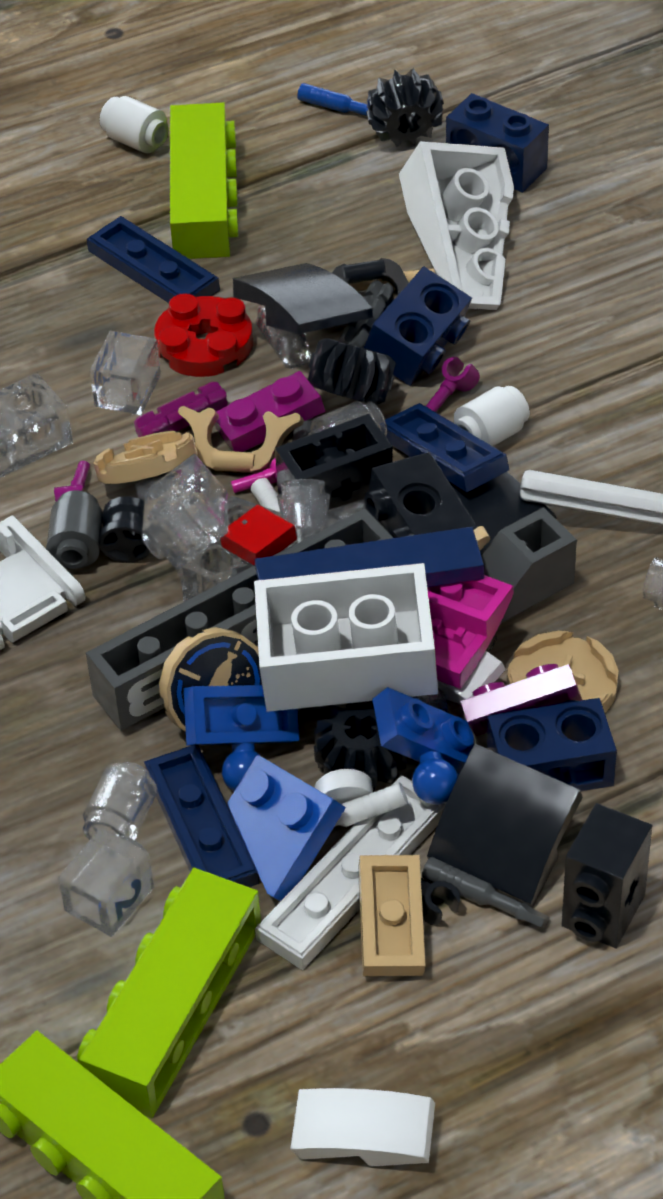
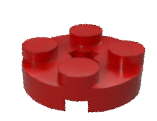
[154,293,253,377]

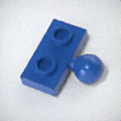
[184,685,299,792]
[372,687,474,805]

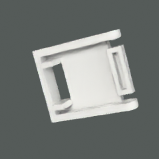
[0,515,85,650]

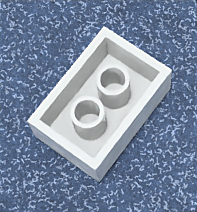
[254,563,438,712]

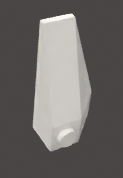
[399,141,514,310]

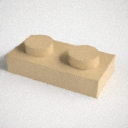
[358,855,426,976]

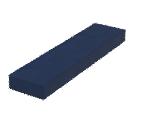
[255,527,484,587]

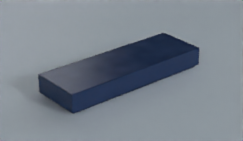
[87,216,220,303]
[379,403,509,492]
[144,745,259,887]

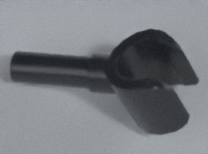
[421,877,460,925]

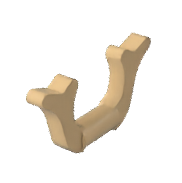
[178,406,304,474]

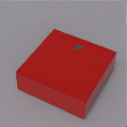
[219,504,297,566]

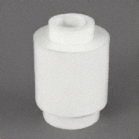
[100,96,169,154]
[454,386,530,447]

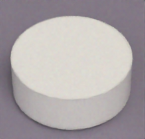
[314,769,373,804]

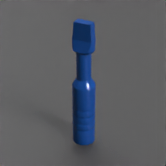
[297,83,368,116]

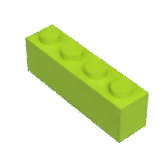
[170,102,239,259]
[77,867,261,1119]
[0,1030,225,1199]

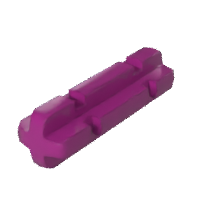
[134,381,228,437]

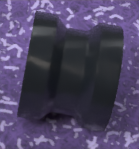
[99,496,155,563]

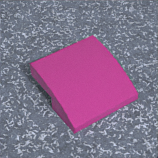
[427,575,514,689]

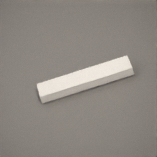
[255,775,447,970]

